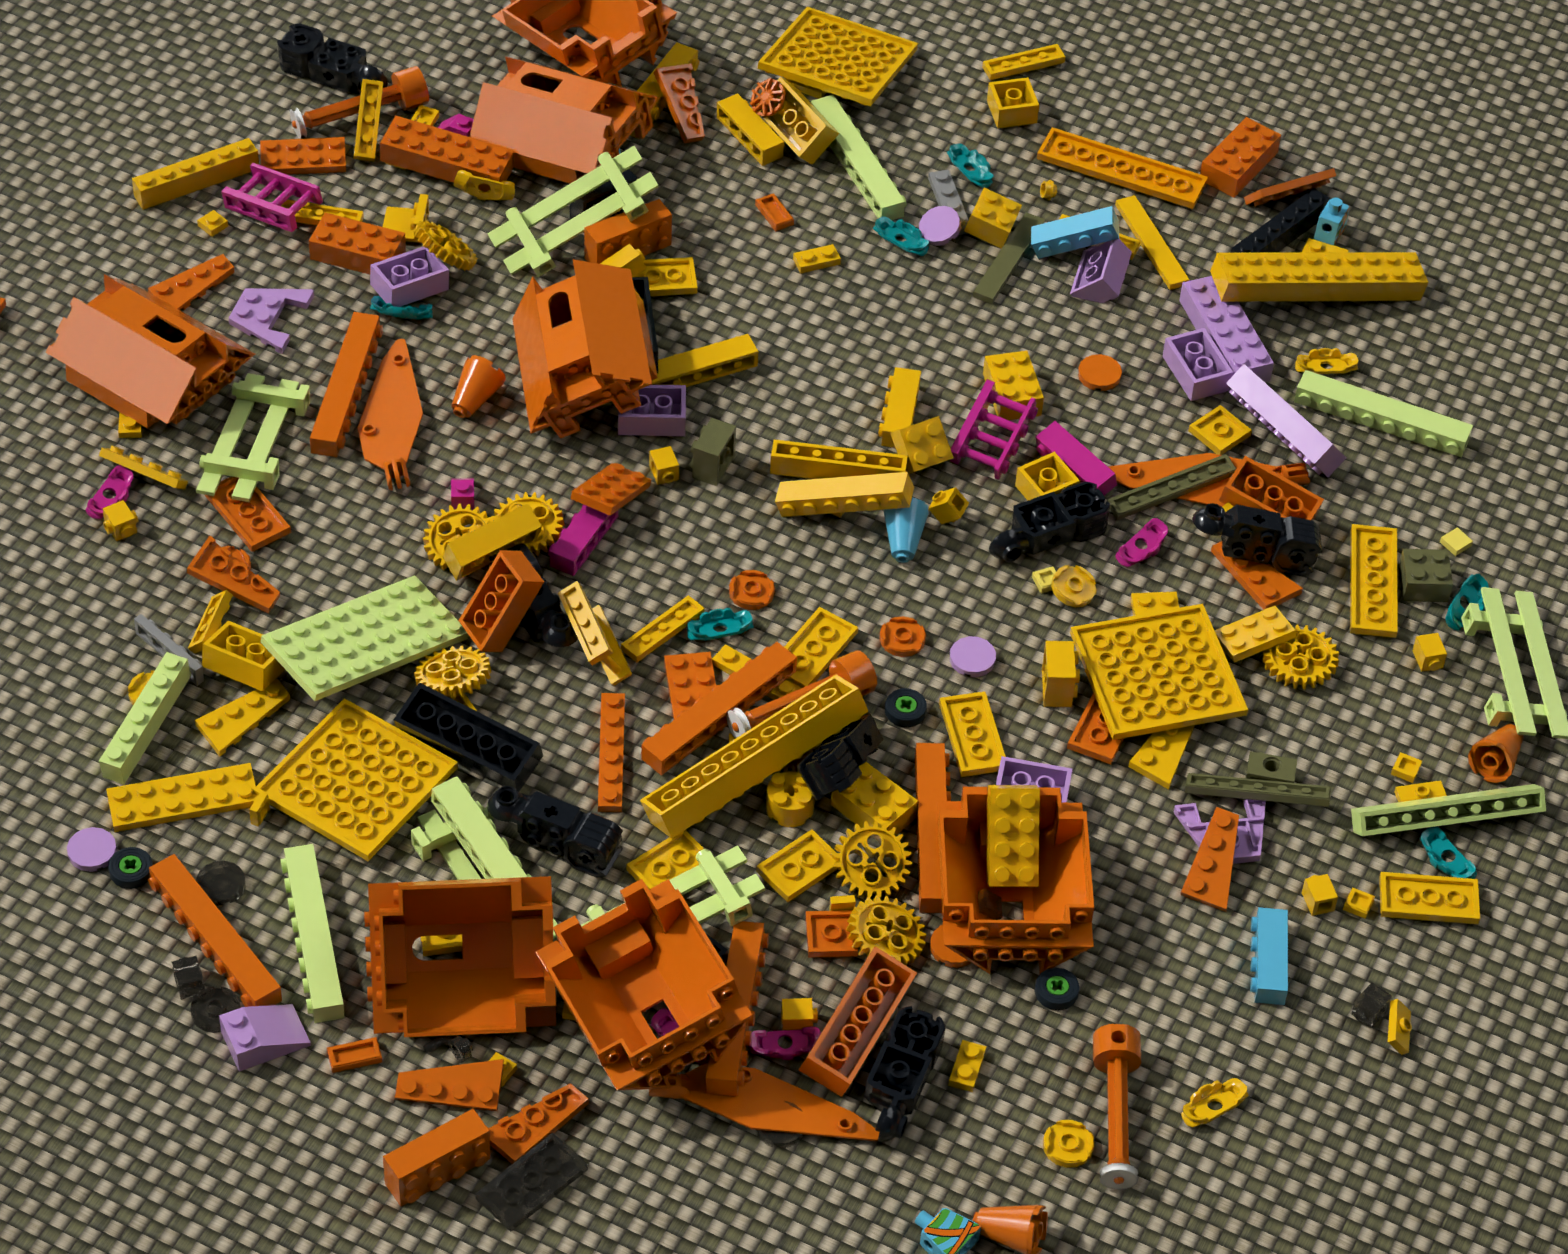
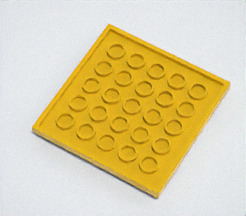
[757,7,918,107]
[1070,604,1248,740]
[253,698,458,861]

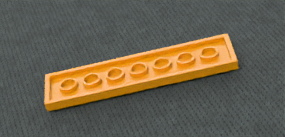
[1037,127,1208,209]

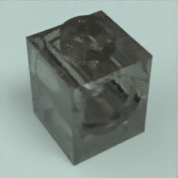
[172,956,205,1000]
[1351,982,1392,1028]

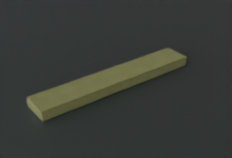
[973,212,1045,304]
[1107,454,1236,521]
[1185,773,1332,807]

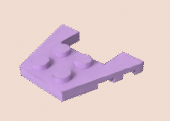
[229,288,314,354]
[1174,799,1266,864]

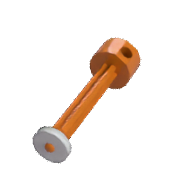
[290,66,429,139]
[727,650,877,739]
[1093,1024,1141,1189]

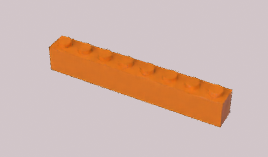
[310,312,383,457]
[641,642,797,776]
[915,743,951,913]
[148,854,282,1007]
[706,921,769,1096]

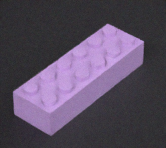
[1179,276,1274,390]
[1226,364,1346,477]

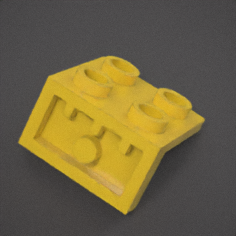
[382,194,429,243]

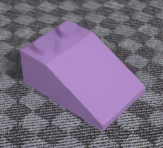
[219,1004,311,1072]

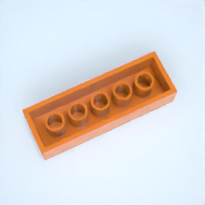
[380,115,514,192]
[799,946,917,1097]

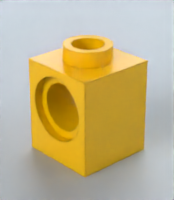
[649,446,679,485]

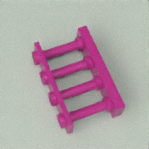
[221,163,323,232]
[950,379,1038,480]

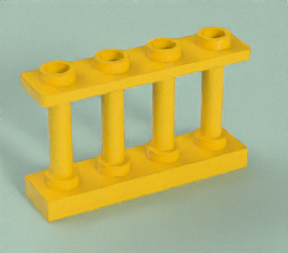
[558,581,632,686]

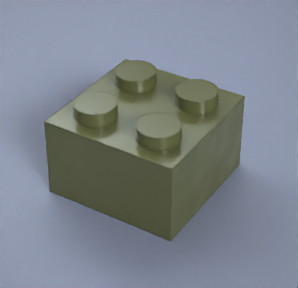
[690,417,736,486]
[1398,549,1453,602]

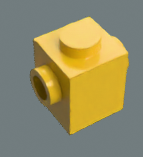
[928,487,969,525]
[102,500,139,541]

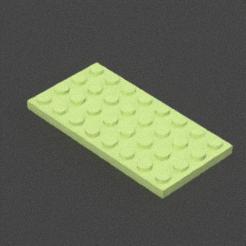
[261,575,469,701]

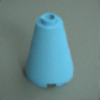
[883,497,929,563]

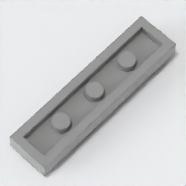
[928,170,969,235]
[134,614,204,686]

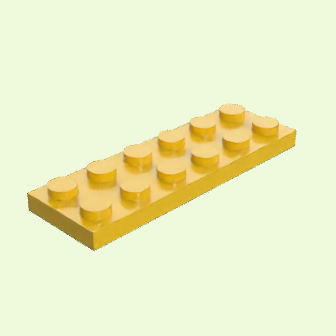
[1350,524,1398,638]
[106,763,258,832]

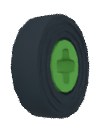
[885,688,927,727]
[108,847,153,889]
[1035,967,1080,1011]

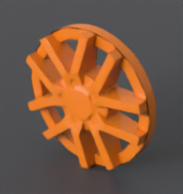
[750,78,786,117]

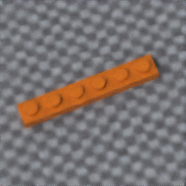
[598,693,625,812]

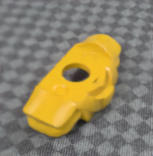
[454,170,515,201]
[1295,348,1358,374]
[1181,1078,1249,1127]

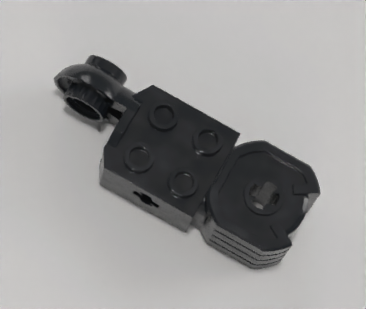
[277,24,388,93]
[989,482,1110,562]
[1192,503,1322,577]
[489,543,578,647]
[797,712,884,801]
[487,786,623,878]
[864,1006,946,1142]

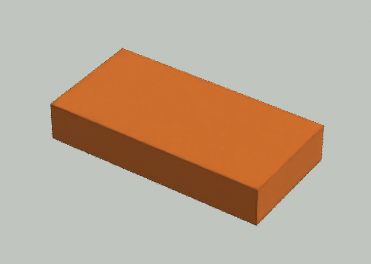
[755,193,794,232]
[327,1037,382,1073]

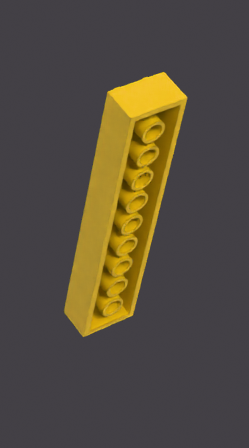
[1210,252,1429,302]
[640,675,868,839]

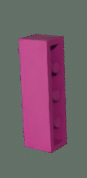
[1035,421,1117,496]
[548,504,618,576]

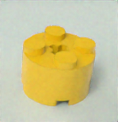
[766,771,815,827]

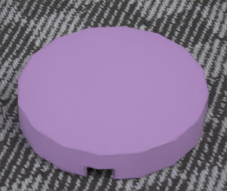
[919,206,961,246]
[950,636,996,677]
[67,827,117,872]

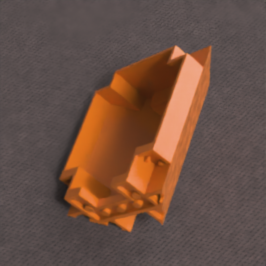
[492,0,677,87]
[469,56,660,184]
[513,259,658,439]
[45,274,256,429]
[937,786,1094,975]
[364,876,556,1037]
[536,879,753,1090]

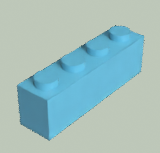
[1031,206,1119,259]
[1250,907,1288,1005]

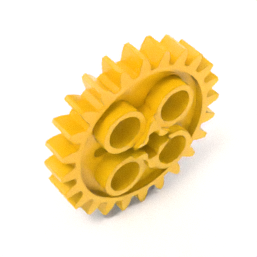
[413,220,478,271]
[491,492,565,556]
[423,504,492,572]
[1263,625,1339,690]
[414,646,492,699]
[832,820,912,898]
[846,895,926,966]

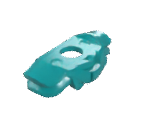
[947,143,994,188]
[873,216,929,256]
[370,296,433,320]
[1445,574,1489,630]
[687,608,754,641]
[1420,826,1477,879]

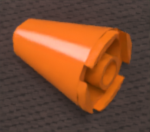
[451,355,506,418]
[1468,724,1524,783]
[973,1205,1048,1254]

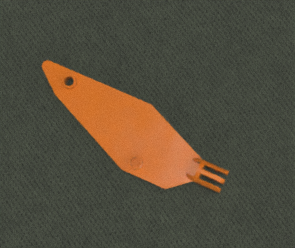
[357,339,423,491]
[1108,453,1310,507]
[649,1063,880,1141]

